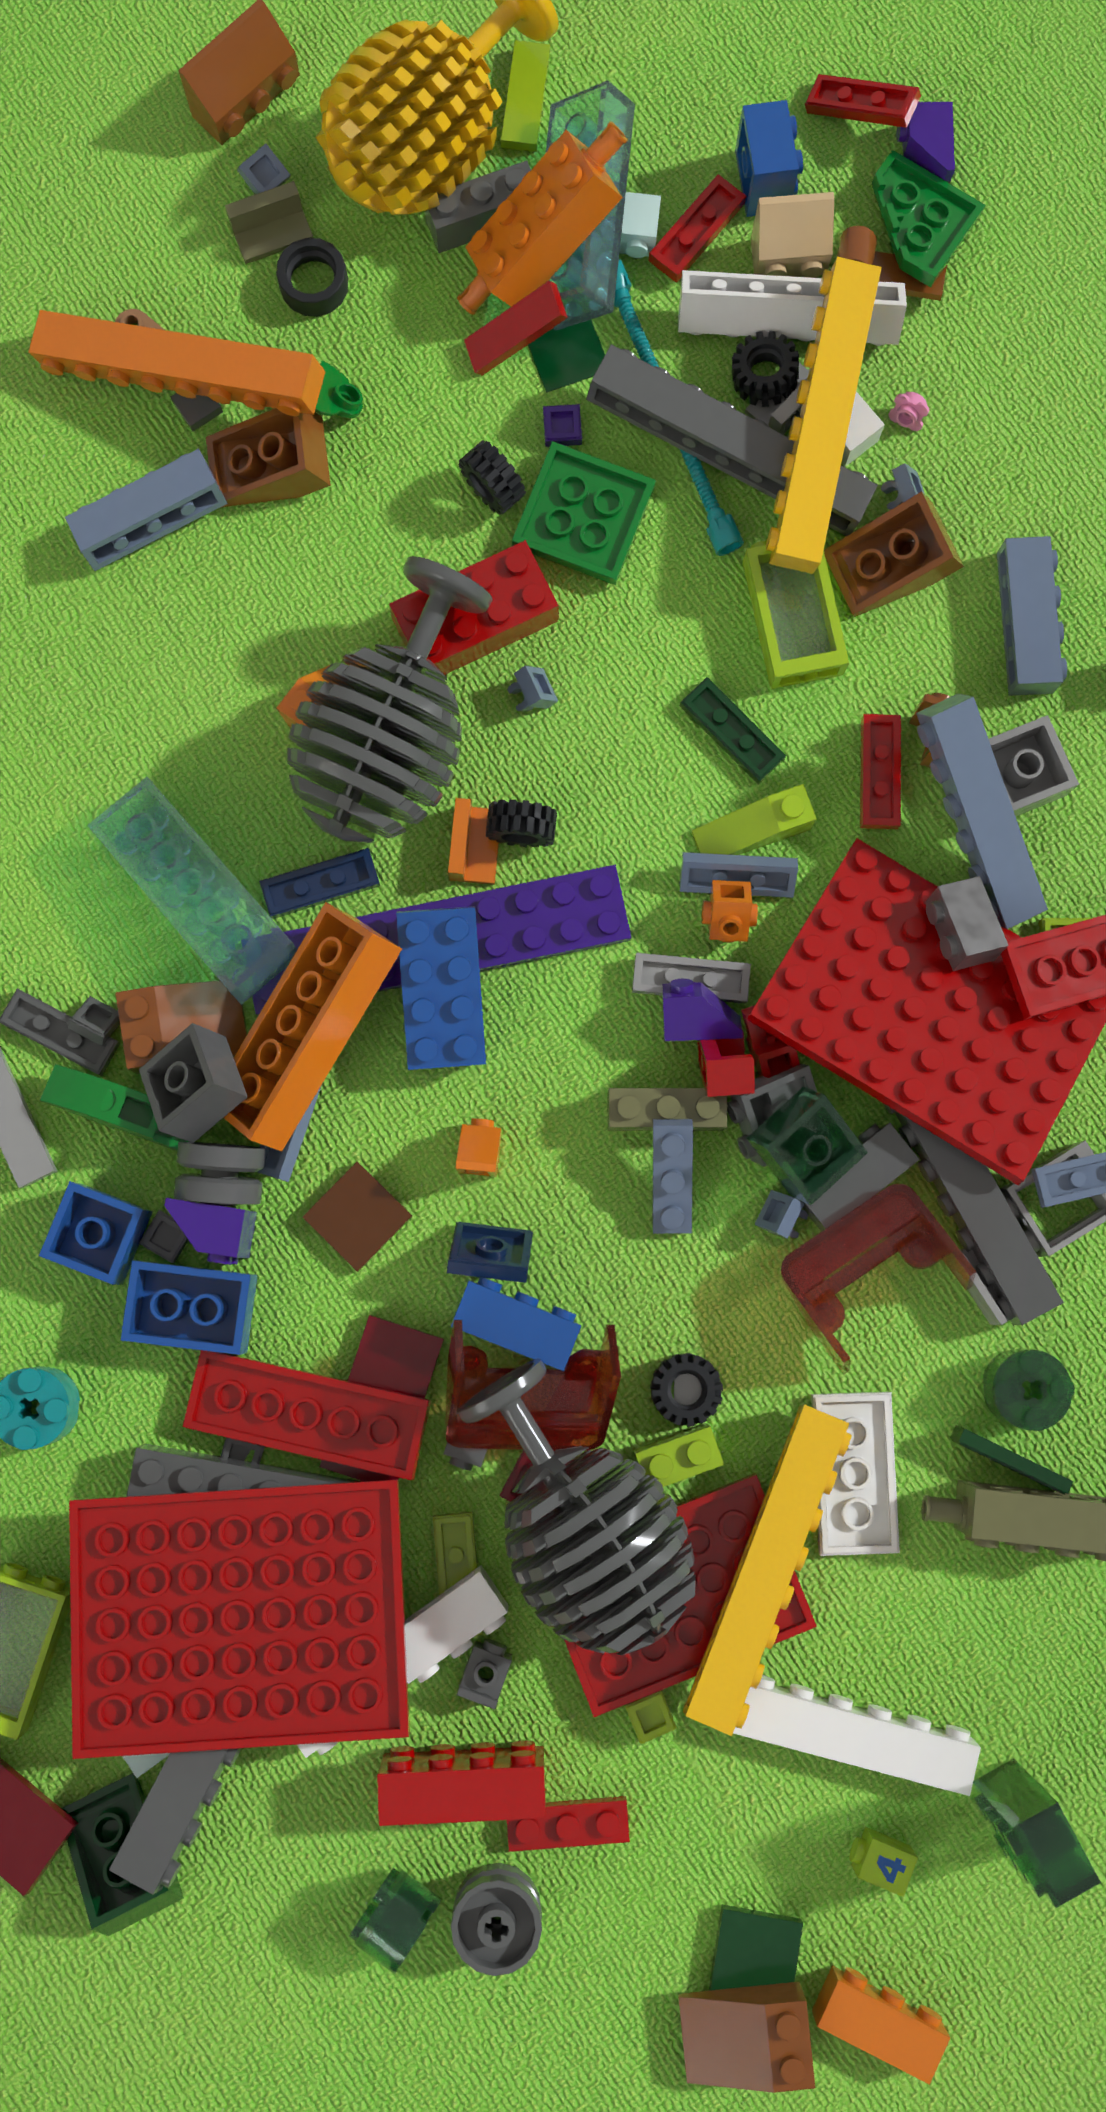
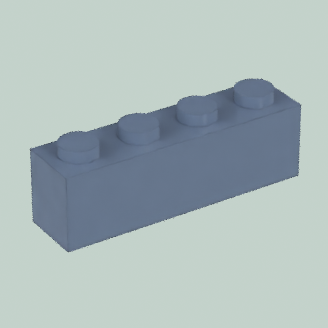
[65,448,227,571]
[997,536,1067,696]

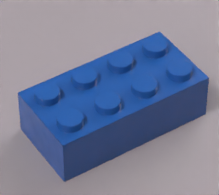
[396,906,486,1070]

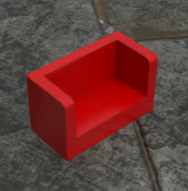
[697,1029,755,1097]

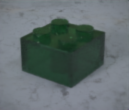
[746,1086,868,1206]

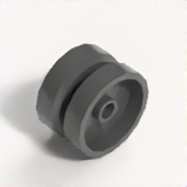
[174,1142,266,1206]
[451,1863,542,1976]

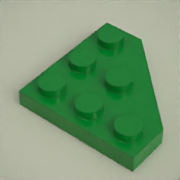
[871,150,986,288]

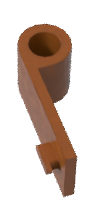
[837,226,947,301]

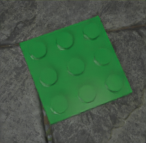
[512,441,656,585]

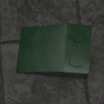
[61,1773,184,1936]

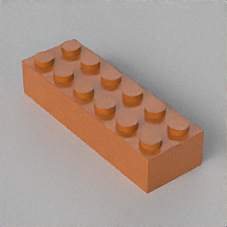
[223,902,402,1151]

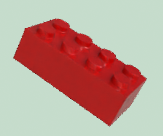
[389,540,559,675]
[377,1740,546,1826]

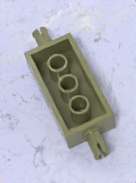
[921,1480,1106,1561]

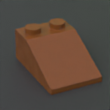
[206,408,331,508]
[824,491,964,617]
[115,979,247,1074]
[678,1981,815,2093]

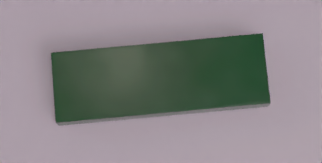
[680,677,786,785]
[950,1426,1074,1495]

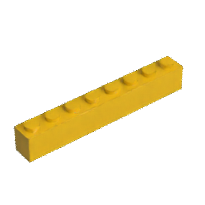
[766,256,882,574]
[683,1405,852,1736]

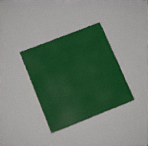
[528,309,605,393]

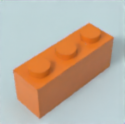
[812,1965,951,2085]

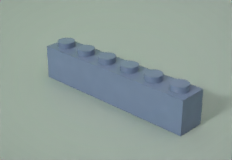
[916,694,1048,929]

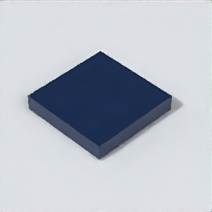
[447,1222,533,1283]

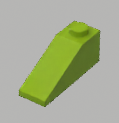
[692,784,817,855]

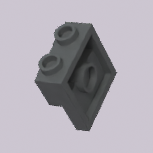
[727,1063,831,1167]

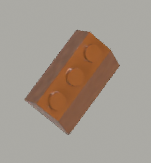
[178,0,300,145]

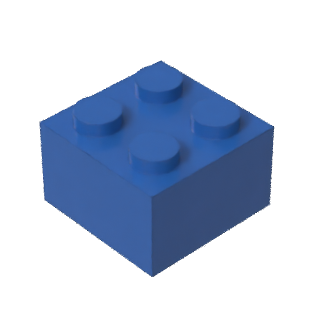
[735,100,803,217]
[39,1181,153,1285]

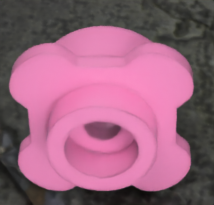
[888,392,929,431]

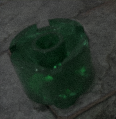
[983,1348,1075,1431]
[349,1867,442,1974]

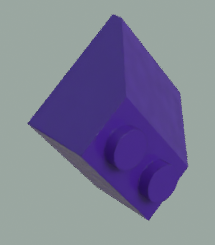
[164,1198,257,1265]

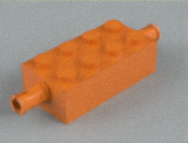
[457,121,628,315]

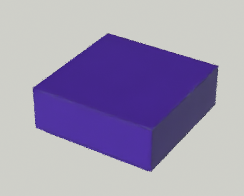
[543,404,582,447]

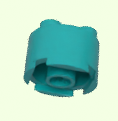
[0,1366,80,1450]

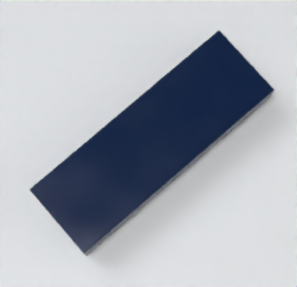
[259,848,380,919]

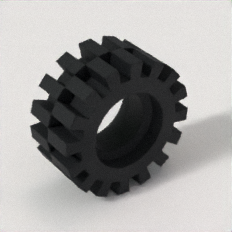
[732,331,799,407]
[458,440,526,515]
[486,800,557,847]
[650,1353,723,1427]

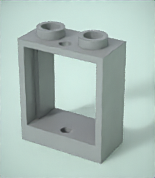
[1000,1140,1106,1257]

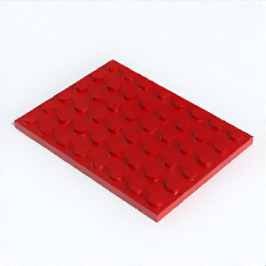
[747,838,1106,1185]
[69,1479,410,1759]

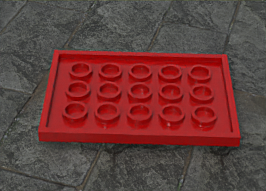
[564,1473,817,1717]

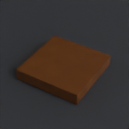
[303,1162,413,1272]

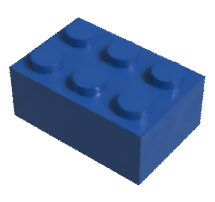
[120,1260,258,1355]
[451,1277,581,1371]

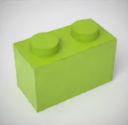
[633,1423,724,1487]

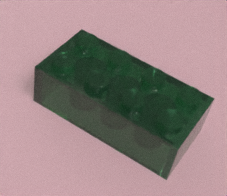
[973,1759,1101,1908]

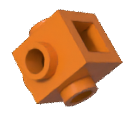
[702,880,758,943]

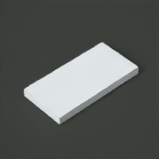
[811,1392,900,1556]

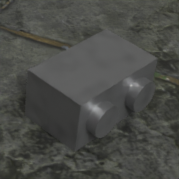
[925,876,1009,971]

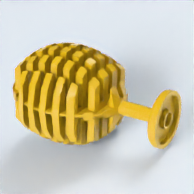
[315,0,559,215]

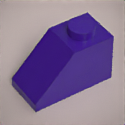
[897,102,955,184]
[662,978,743,1041]

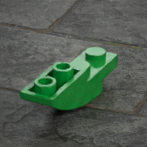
[40,1064,189,1151]

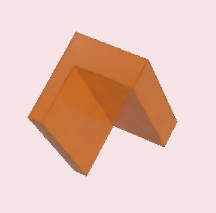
[448,798,499,885]

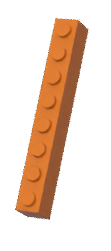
[28,310,326,416]

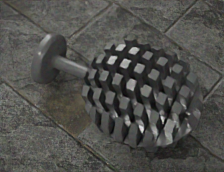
[287,556,493,843]
[456,1358,696,1655]

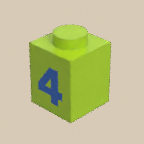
[849,1827,918,1897]

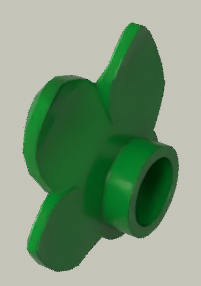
[315,361,363,418]

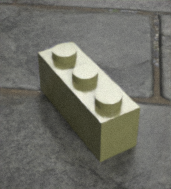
[607,1088,727,1131]

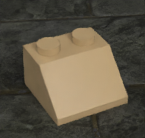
[751,192,834,278]

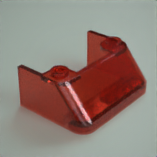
[781,1184,976,1374]
[445,1320,621,1451]

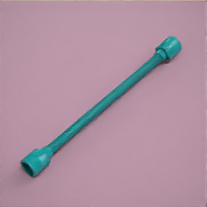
[595,259,744,556]

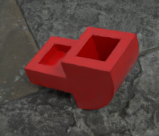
[741,1005,800,1078]

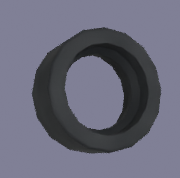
[276,238,348,317]

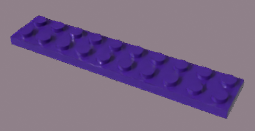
[242,865,631,1016]

